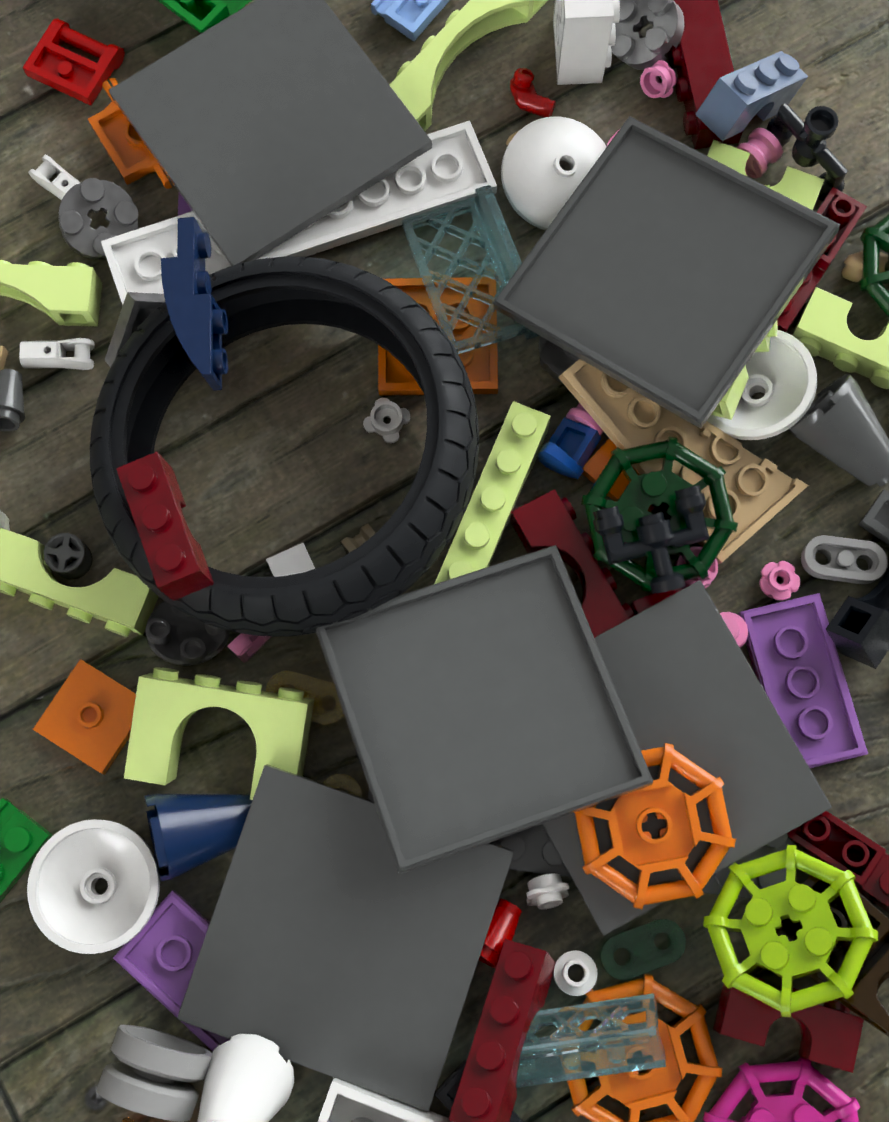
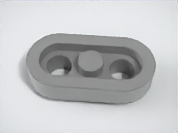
[801,535,887,584]

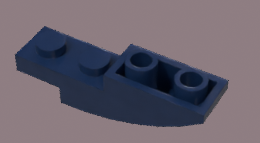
[161,217,228,391]

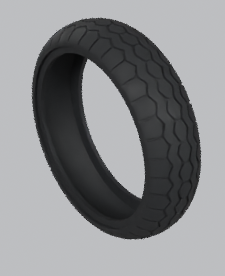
[90,256,479,637]

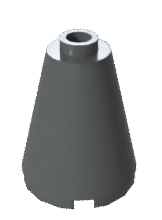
[789,374,889,487]

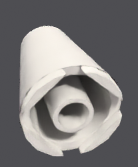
[197,1034,295,1122]

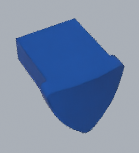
[537,417,601,479]

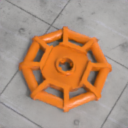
[574,743,736,909]
[556,973,723,1122]

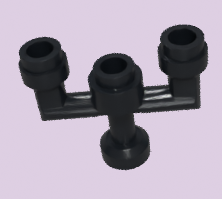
[766,104,848,201]
[593,485,710,594]

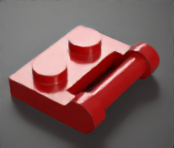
[22,18,125,106]

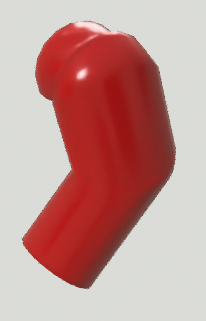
[510,68,556,118]

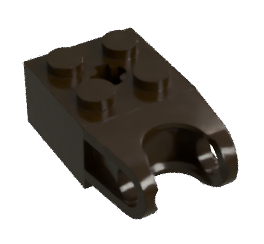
[776,875,889,1037]

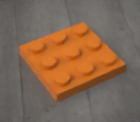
[378,277,498,396]

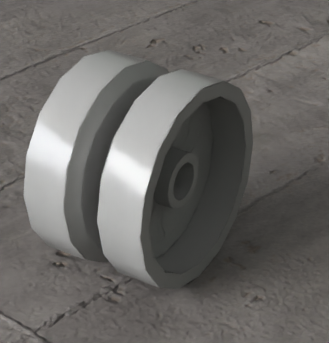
[96,1025,212,1122]

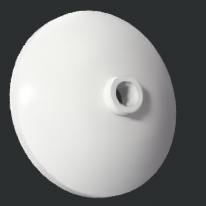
[501,117,606,230]
[707,330,817,440]
[27,819,160,954]

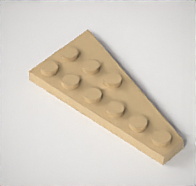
[558,359,809,564]

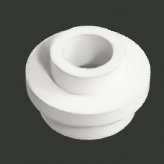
[553,950,598,996]

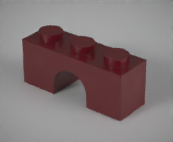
[116,452,214,601]
[713,976,864,1073]

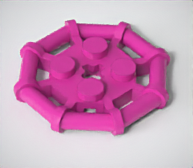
[702,1057,860,1122]

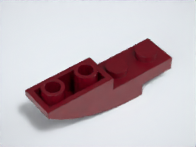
[777,187,867,332]
[787,811,889,913]

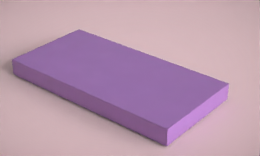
[737,593,868,768]
[113,890,230,1051]

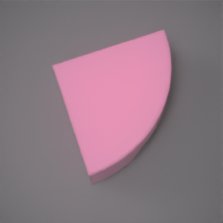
[227,633,272,663]

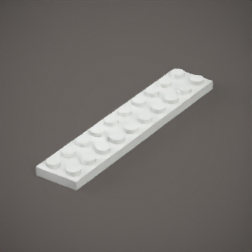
[101,120,497,305]

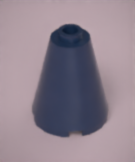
[144,794,252,882]

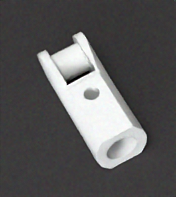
[28,154,81,200]
[19,338,95,370]

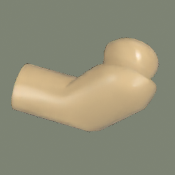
[841,251,888,282]

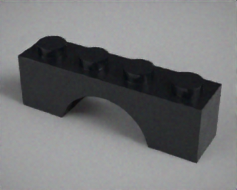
[826,566,889,669]

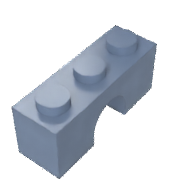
[695,51,808,141]

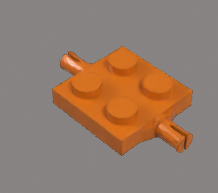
[88,78,174,189]

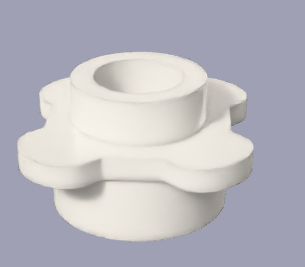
[363,398,410,443]
[526,873,569,909]

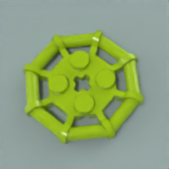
[703,845,878,1017]

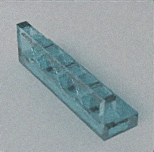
[516,993,666,1088]

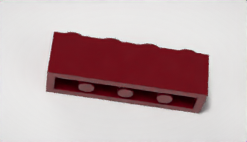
[668,0,743,149]

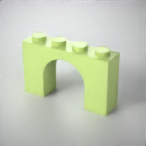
[124,667,314,800]

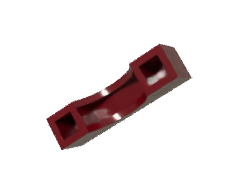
[510,489,635,638]
[448,939,556,1122]

